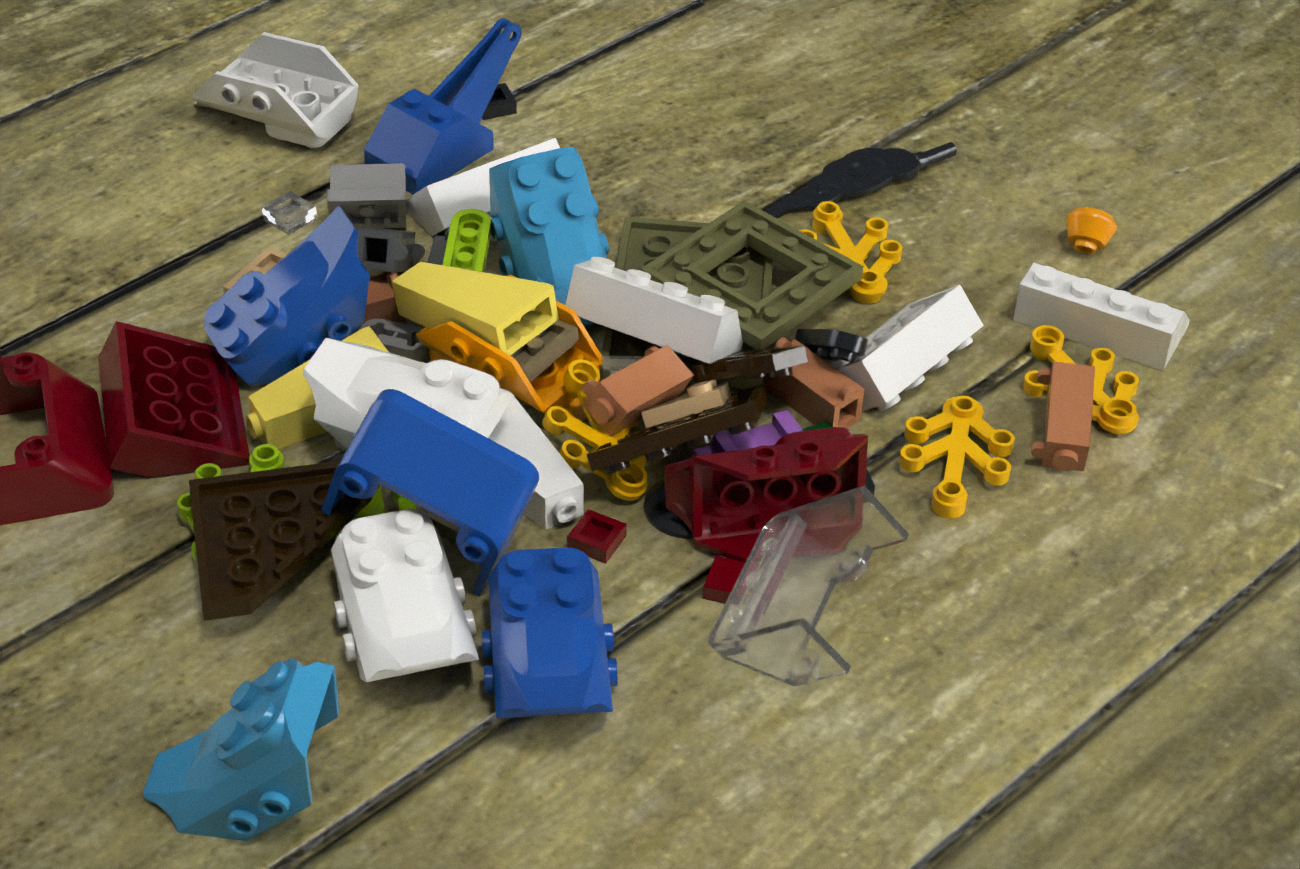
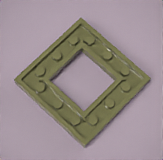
[641,200,864,349]

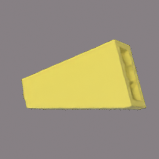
[391,262,559,355]
[246,326,389,449]

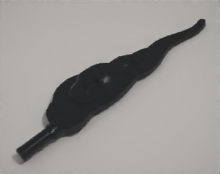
[765,142,957,218]

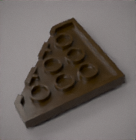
[587,383,769,474]
[189,461,372,621]

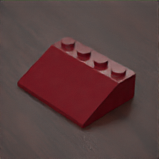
[98,321,250,477]

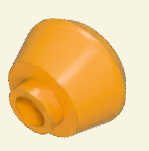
[1066,207,1117,254]

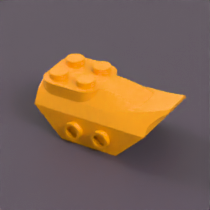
[415,275,605,423]

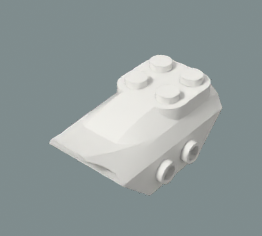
[191,32,359,148]
[303,338,515,448]
[331,509,479,682]

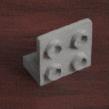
[327,163,407,229]

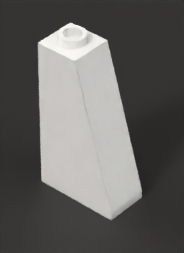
[489,397,584,530]

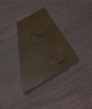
[692,346,808,382]

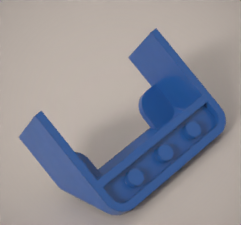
[321,389,539,596]

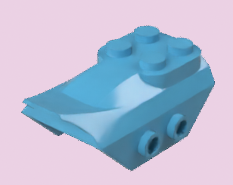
[489,147,609,326]
[143,658,340,841]

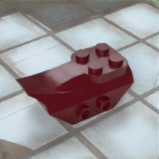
[665,427,868,564]

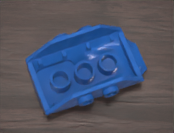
[204,206,370,386]
[482,548,618,718]

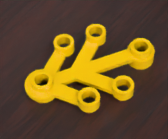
[799,201,903,304]
[1022,325,1139,434]
[542,359,648,501]
[899,396,1015,519]

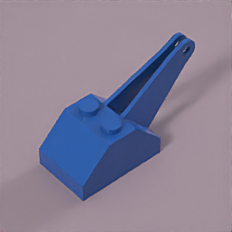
[364,18,522,195]

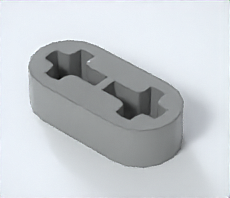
[359,318,430,363]

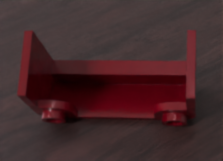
[0,352,114,526]

